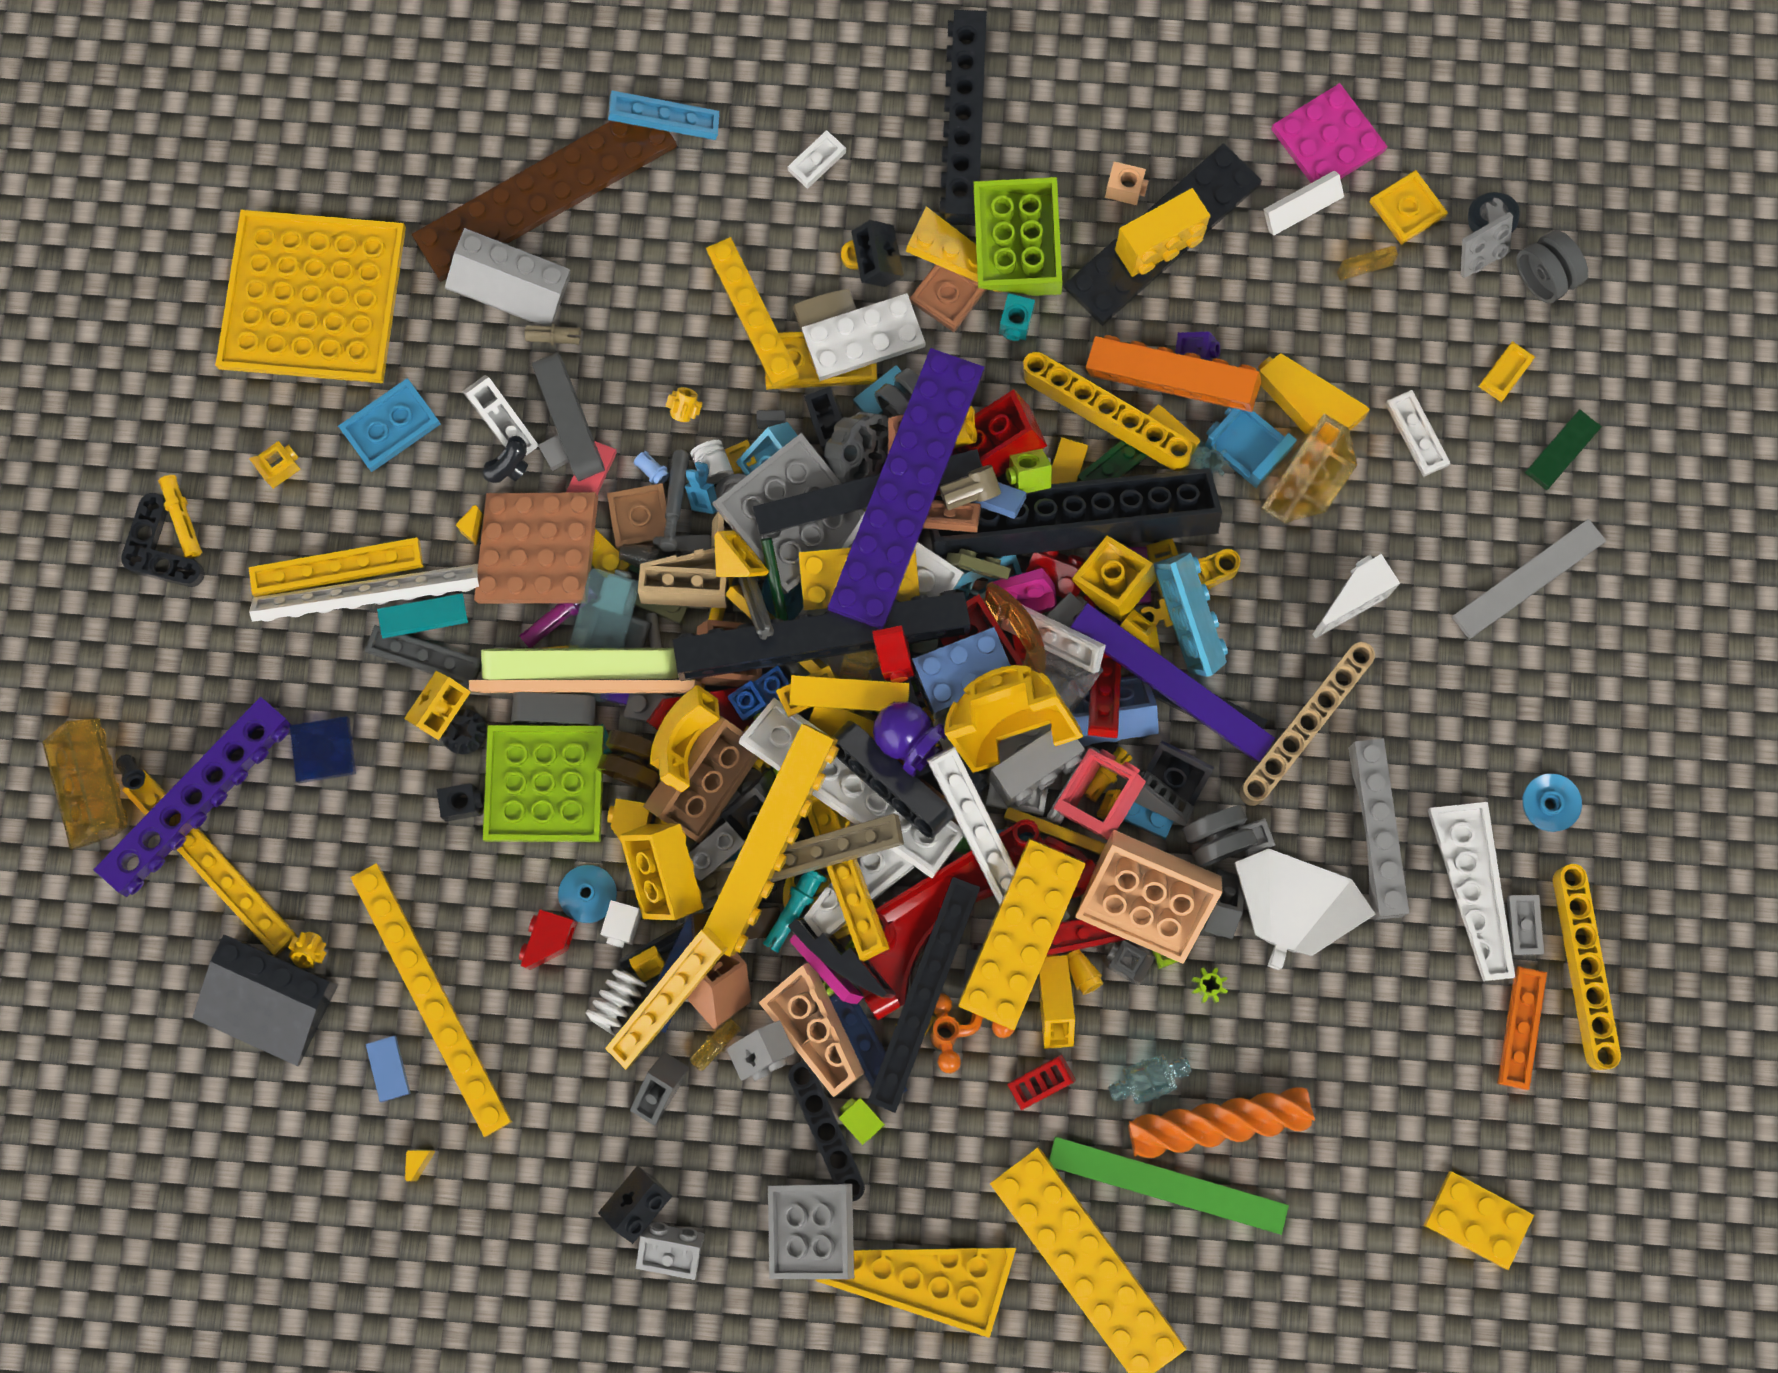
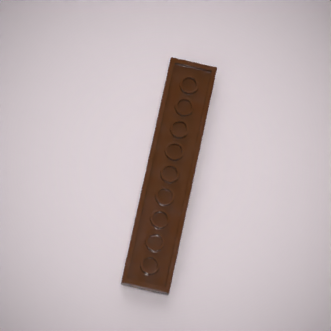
[412,121,677,282]

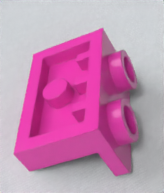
[989,568,1057,619]

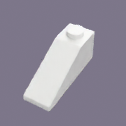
[462,375,539,455]

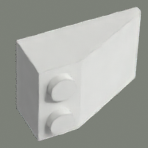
[1313,554,1400,639]

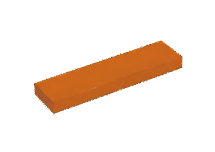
[1497,966,1547,1090]

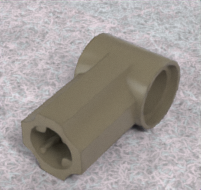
[939,465,1001,510]

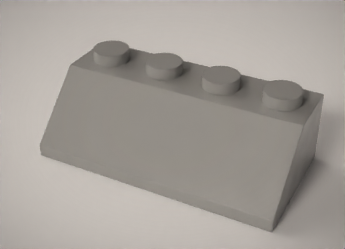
[445,228,570,326]

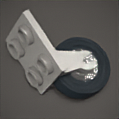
[1461,192,1520,278]

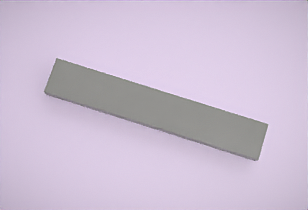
[1452,519,1606,640]

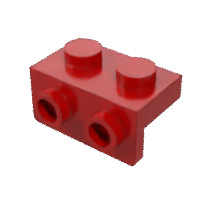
[1026,550,1086,598]

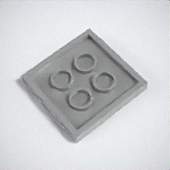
[768,1184,854,1279]

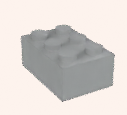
[989,730,1085,808]

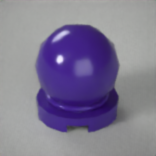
[873,701,947,777]

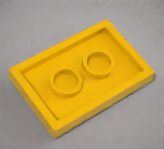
[1423,1171,1534,1270]

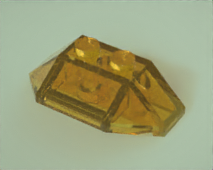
[1261,413,1357,524]

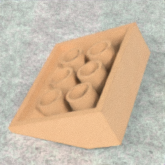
[1075,830,1222,964]

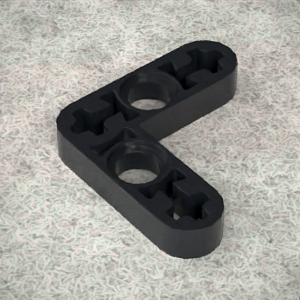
[121,493,205,587]

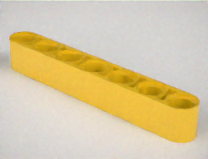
[1023,352,1192,471]
[1553,864,1621,1070]

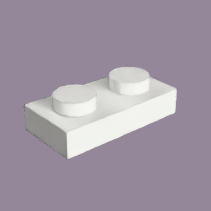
[788,130,846,189]

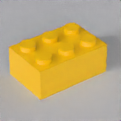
[1115,188,1210,277]
[619,823,704,920]

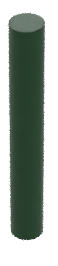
[760,538,789,621]

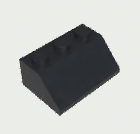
[720,769,815,843]

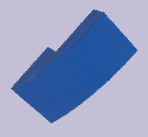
[727,665,791,721]

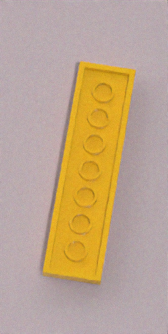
[990,1146,1187,1373]

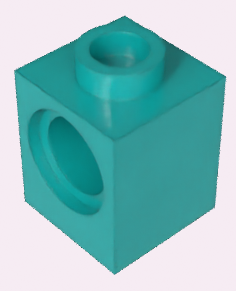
[999,293,1035,341]

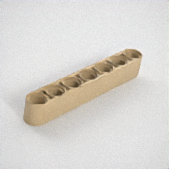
[1239,642,1375,806]

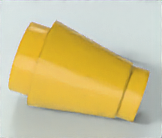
[1067,949,1103,995]

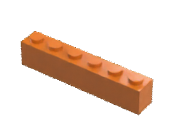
[1085,335,1262,412]

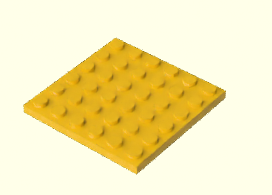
[215,210,406,383]

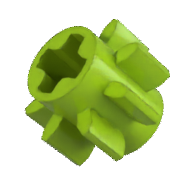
[1191,967,1228,1003]

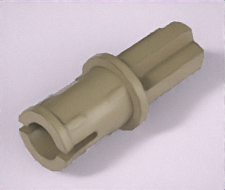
[524,323,581,346]

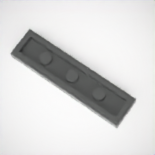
[365,625,482,686]

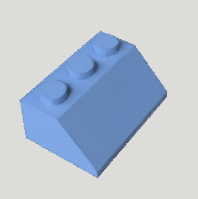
[1061,675,1159,746]

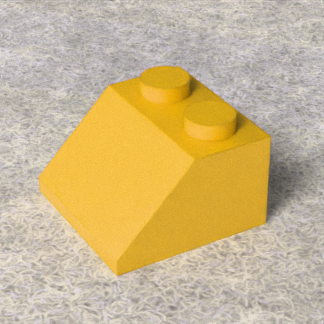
[1072,535,1157,622]

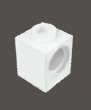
[600,900,642,948]

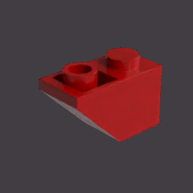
[519,910,577,970]

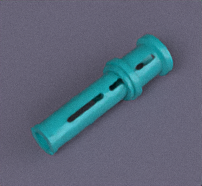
[763,870,827,953]

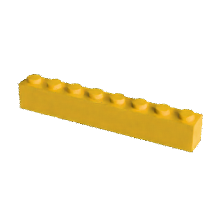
[703,724,839,957]

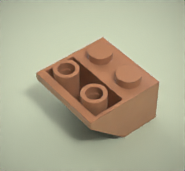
[687,952,751,1029]

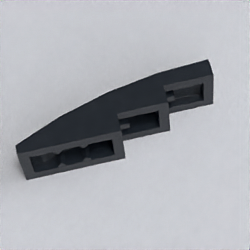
[788,918,896,998]

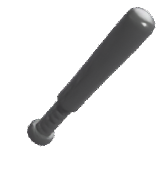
[659,449,690,552]

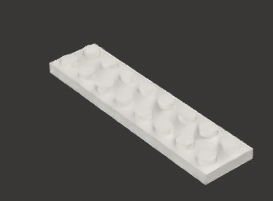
[739,698,964,878]

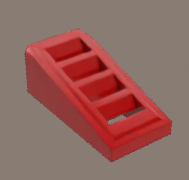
[1007,1054,1076,1111]

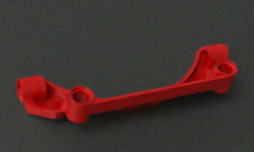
[859,819,1096,1021]

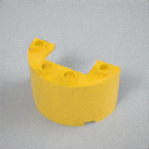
[944,665,1083,773]

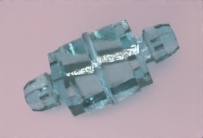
[1108,1054,1192,1105]

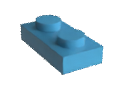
[1123,802,1174,840]

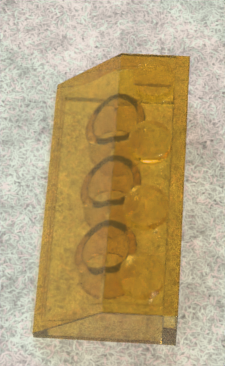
[42,718,128,850]

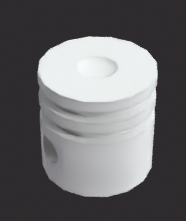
[690,440,734,484]

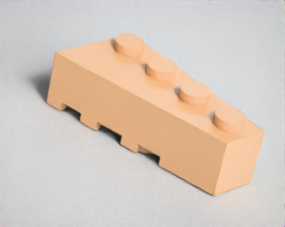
[759,963,864,1097]

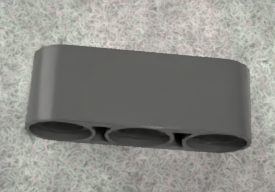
[511,692,596,726]

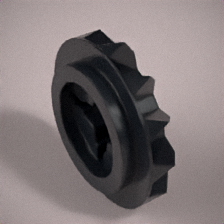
[441,708,487,754]

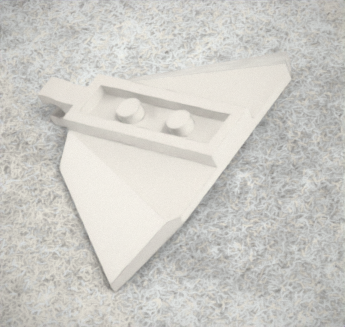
[1234,848,1376,970]

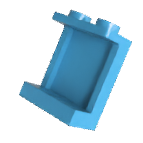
[1205,407,1297,488]

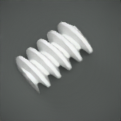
[585,969,647,1036]

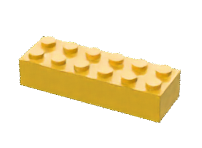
[958,838,1086,1030]

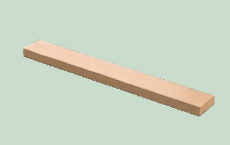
[469,680,701,694]

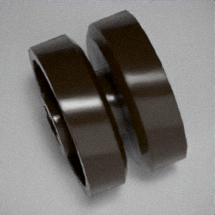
[596,730,661,791]

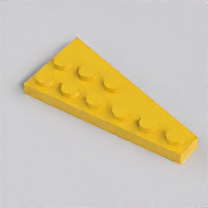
[815,1248,1016,1338]

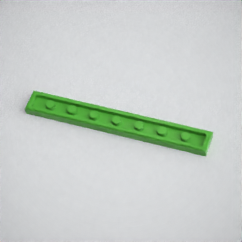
[1049,1137,1289,1235]

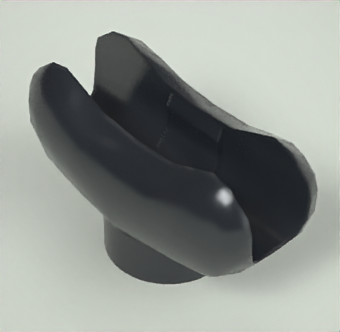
[483,436,528,483]

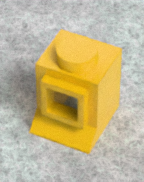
[249,441,301,489]

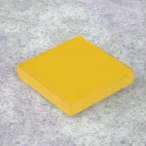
[1369,170,1448,245]

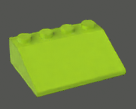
[973,177,1062,296]

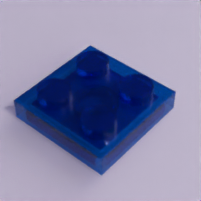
[290,716,356,784]

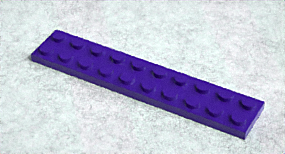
[828,348,984,629]

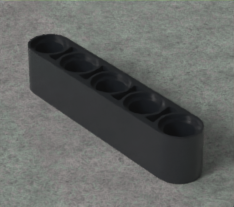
[831,721,954,838]
[788,1062,865,1202]

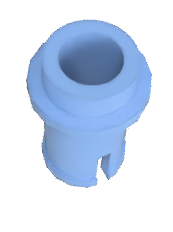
[634,451,669,485]

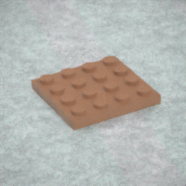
[474,492,598,604]

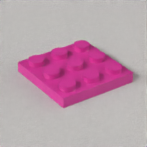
[1271,83,1388,183]

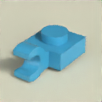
[685,461,717,514]

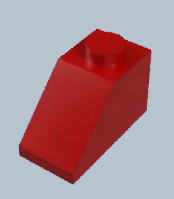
[872,625,914,683]

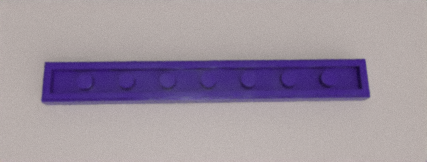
[1069,603,1276,763]

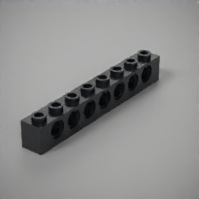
[940,10,987,226]

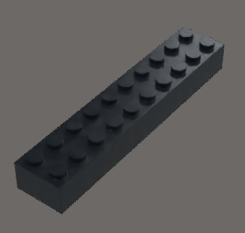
[929,468,1222,560]

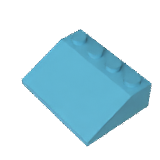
[1154,552,1228,677]

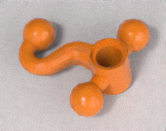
[930,993,1014,1074]

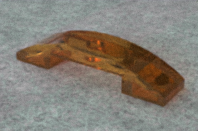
[985,582,1046,674]

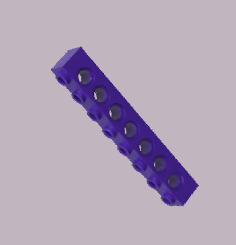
[93,697,292,898]

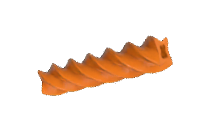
[1128,1087,1315,1158]

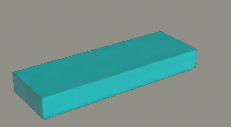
[377,593,468,638]

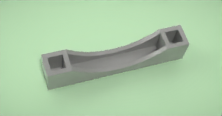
[1348,739,1409,920]

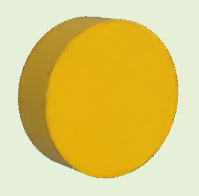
[841,240,859,270]

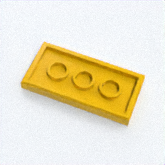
[765,332,877,390]

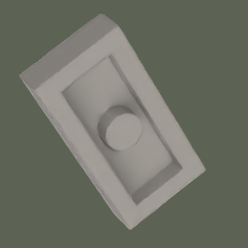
[1507,895,1544,956]

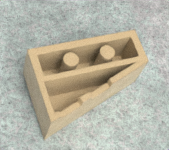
[638,548,729,608]

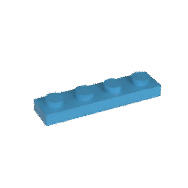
[608,90,719,140]

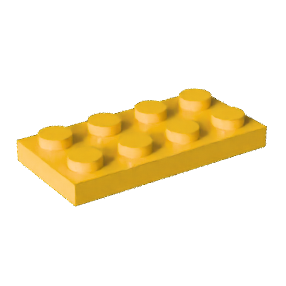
[799,548,920,610]

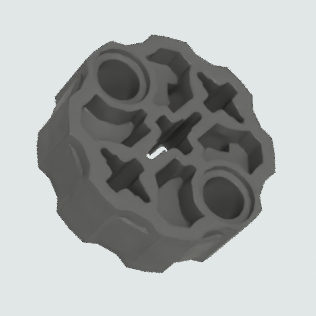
[824,412,888,483]

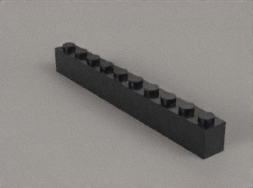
[673,590,970,681]

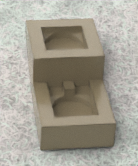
[793,289,857,332]

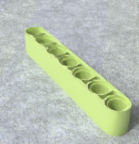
[481,648,679,680]

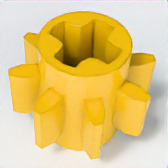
[665,387,703,422]
[288,932,327,968]

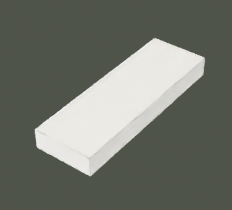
[1263,171,1344,235]
[1385,390,1450,477]

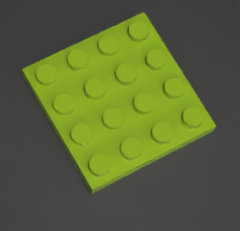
[483,725,604,842]

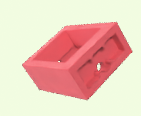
[1053,748,1146,841]

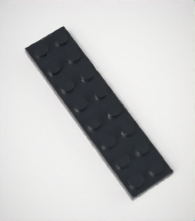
[1064,143,1262,326]

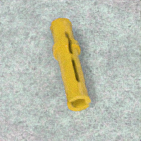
[158,474,203,559]

